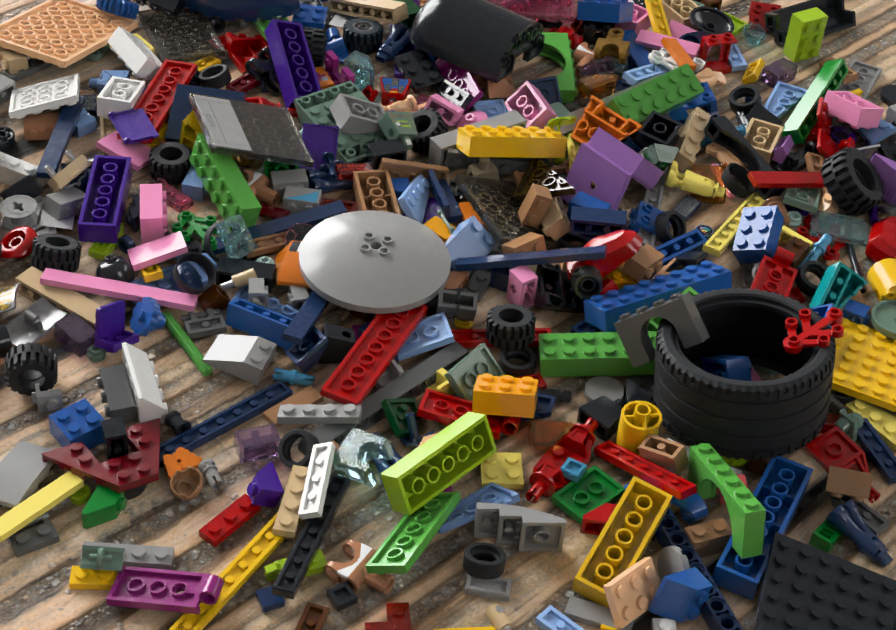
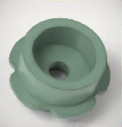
[87,344,106,362]

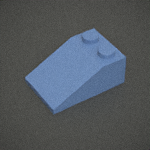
[445,215,497,274]

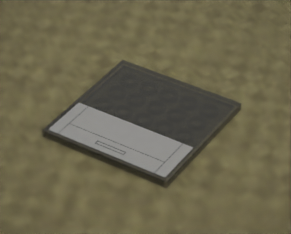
[188,92,314,167]

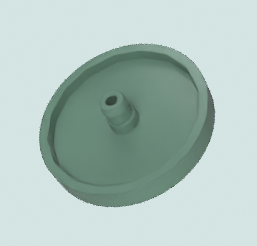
[870,300,896,340]

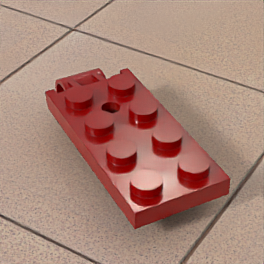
[750,246,798,297]
[416,388,521,440]

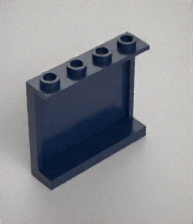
[165,84,246,142]

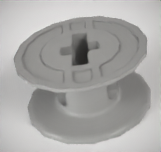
[0,195,39,231]

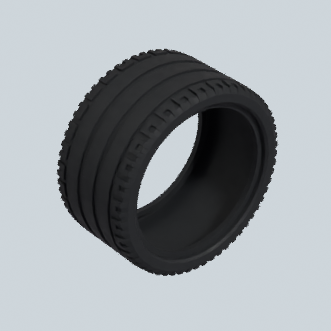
[653,288,836,460]

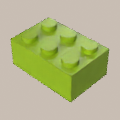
[783,7,828,62]

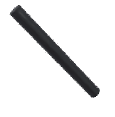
[846,242,867,294]

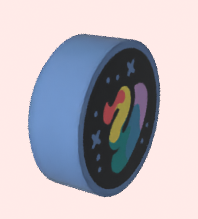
[696,225,713,240]

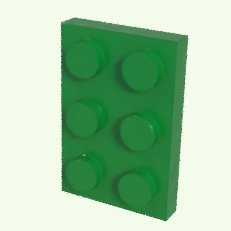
[551,465,625,525]

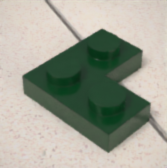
[381,398,421,438]

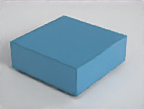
[561,457,588,483]

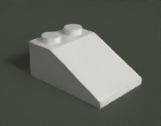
[97,76,145,119]

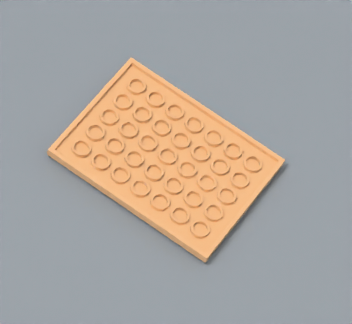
[0,0,139,68]

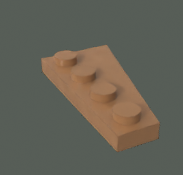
[378,158,449,184]

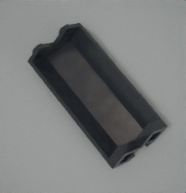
[765,0,856,46]

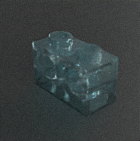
[215,215,258,259]

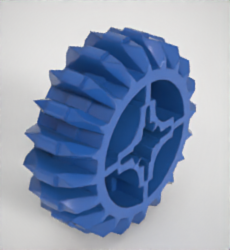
[96,0,139,19]

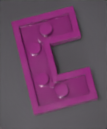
[324,50,355,86]

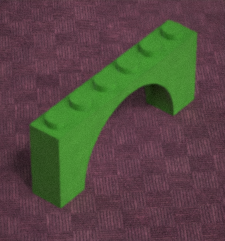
[539,32,578,104]
[688,443,766,559]

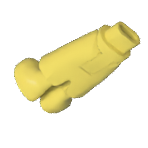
[665,160,726,198]

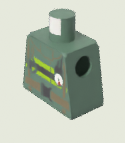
[377,111,418,150]

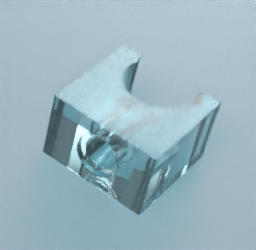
[333,428,395,487]

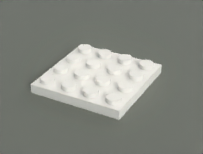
[8,73,80,119]

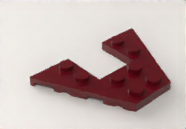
[41,418,161,493]

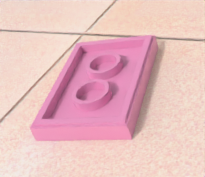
[96,130,152,171]
[127,231,189,271]

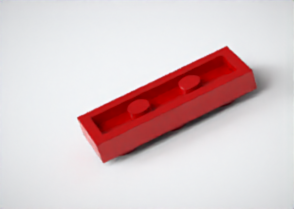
[199,494,261,547]

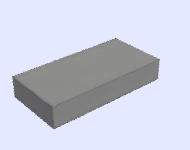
[464,574,512,602]

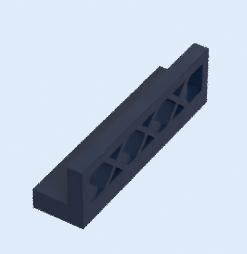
[428,169,463,223]

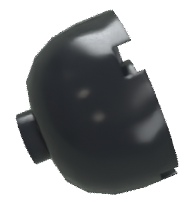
[95,254,135,283]

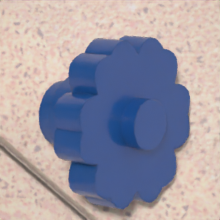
[130,297,166,337]

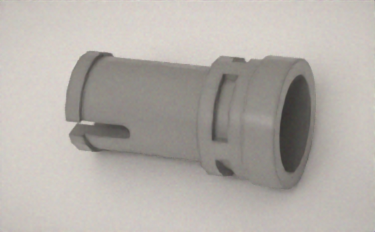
[198,458,224,490]

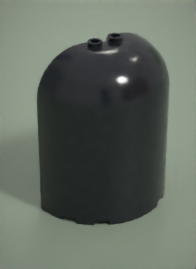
[410,0,545,84]

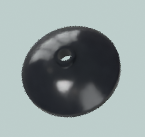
[689,6,734,35]

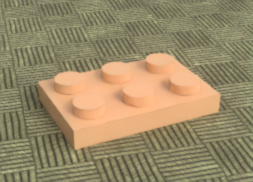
[603,557,660,629]

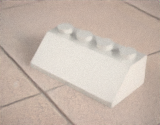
[107,26,163,81]
[0,152,51,187]
[122,342,168,424]

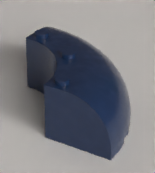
[183,0,300,22]

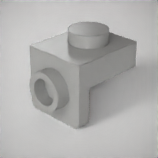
[375,359,404,390]
[32,384,63,412]

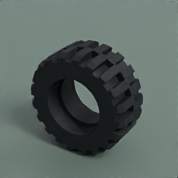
[821,147,884,216]

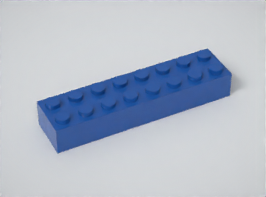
[584,261,732,332]
[712,455,813,601]

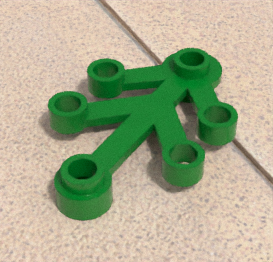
[172,211,224,251]

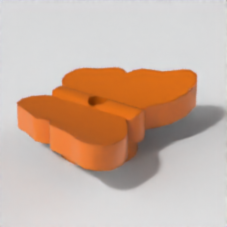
[162,447,203,480]

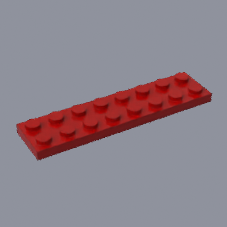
[117,59,197,144]
[320,305,428,406]

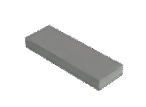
[564,596,634,630]

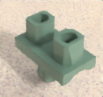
[834,408,864,442]
[80,545,125,571]

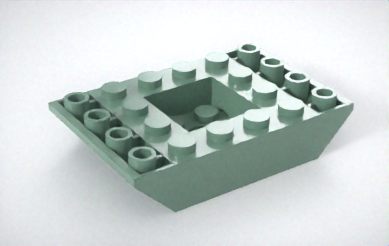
[294,81,388,165]

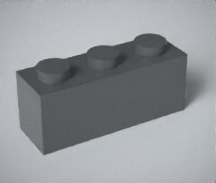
[96,364,137,423]

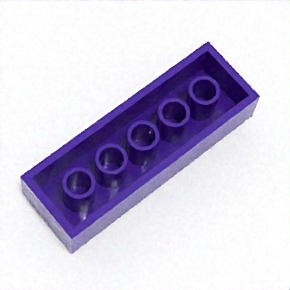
[264,19,321,108]
[78,155,132,243]

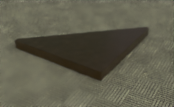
[512,158,576,202]

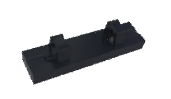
[773,141,824,172]

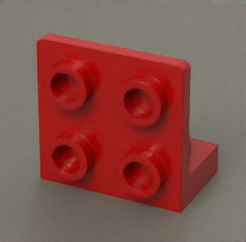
[748,1,781,33]
[806,97,832,143]
[816,128,855,158]

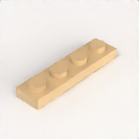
[273,465,308,538]

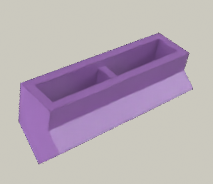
[773,135,794,164]

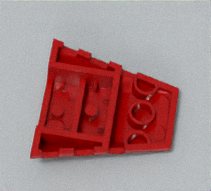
[225,32,269,74]

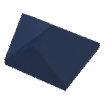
[284,326,329,374]

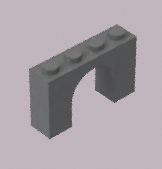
[614,292,710,368]

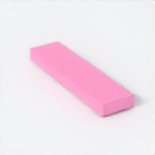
[635,29,701,59]

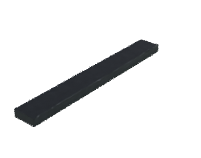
[272,474,351,600]

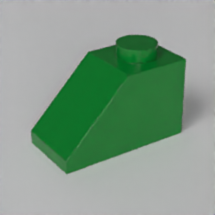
[81,485,127,529]

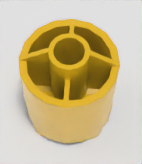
[867,258,896,302]
[616,400,662,456]

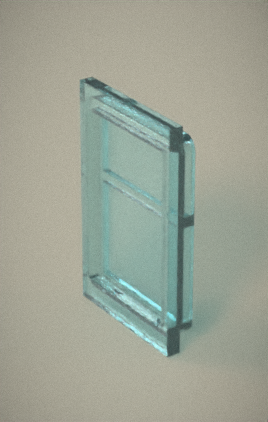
[810,210,868,247]

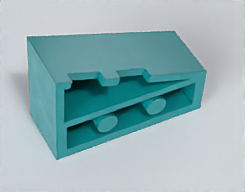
[808,261,868,309]

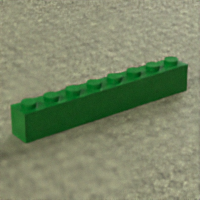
[781,58,849,144]

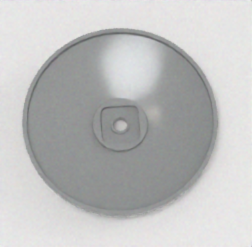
[299,210,451,314]

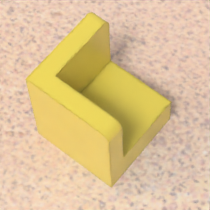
[425,368,455,395]

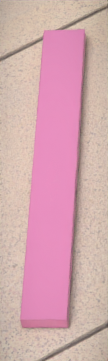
[40,268,198,312]

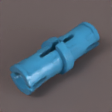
[273,367,315,387]

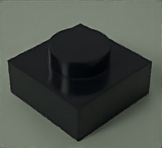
[326,582,358,612]

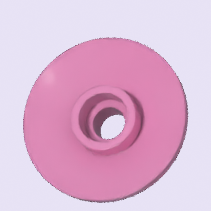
[456,111,488,129]

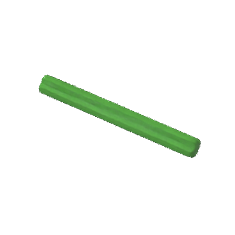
[162,311,213,377]

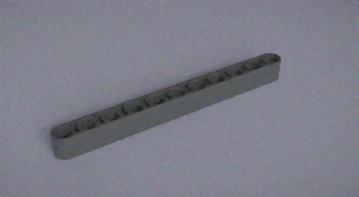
[298,342,470,456]

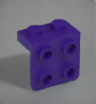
[95,300,140,353]

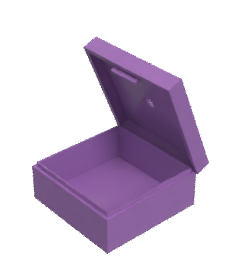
[560,127,664,210]

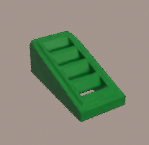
[809,520,843,553]

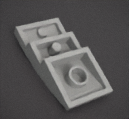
[0,441,55,508]
[473,502,567,551]

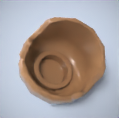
[170,466,203,501]

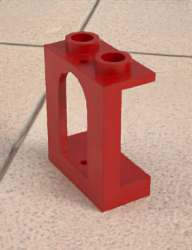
[698,33,738,74]

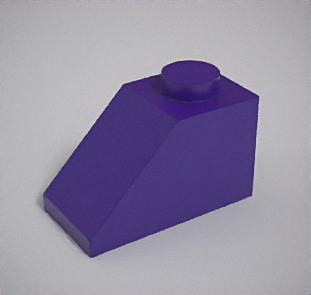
[247,462,284,508]

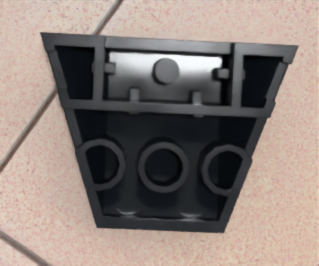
[535,264,585,313]

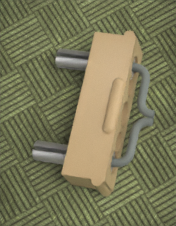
[44,149,92,193]

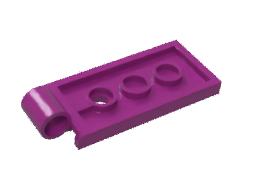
[434,58,484,115]
[106,566,224,614]

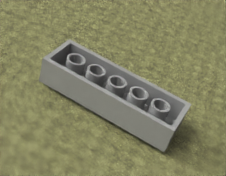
[428,110,527,174]

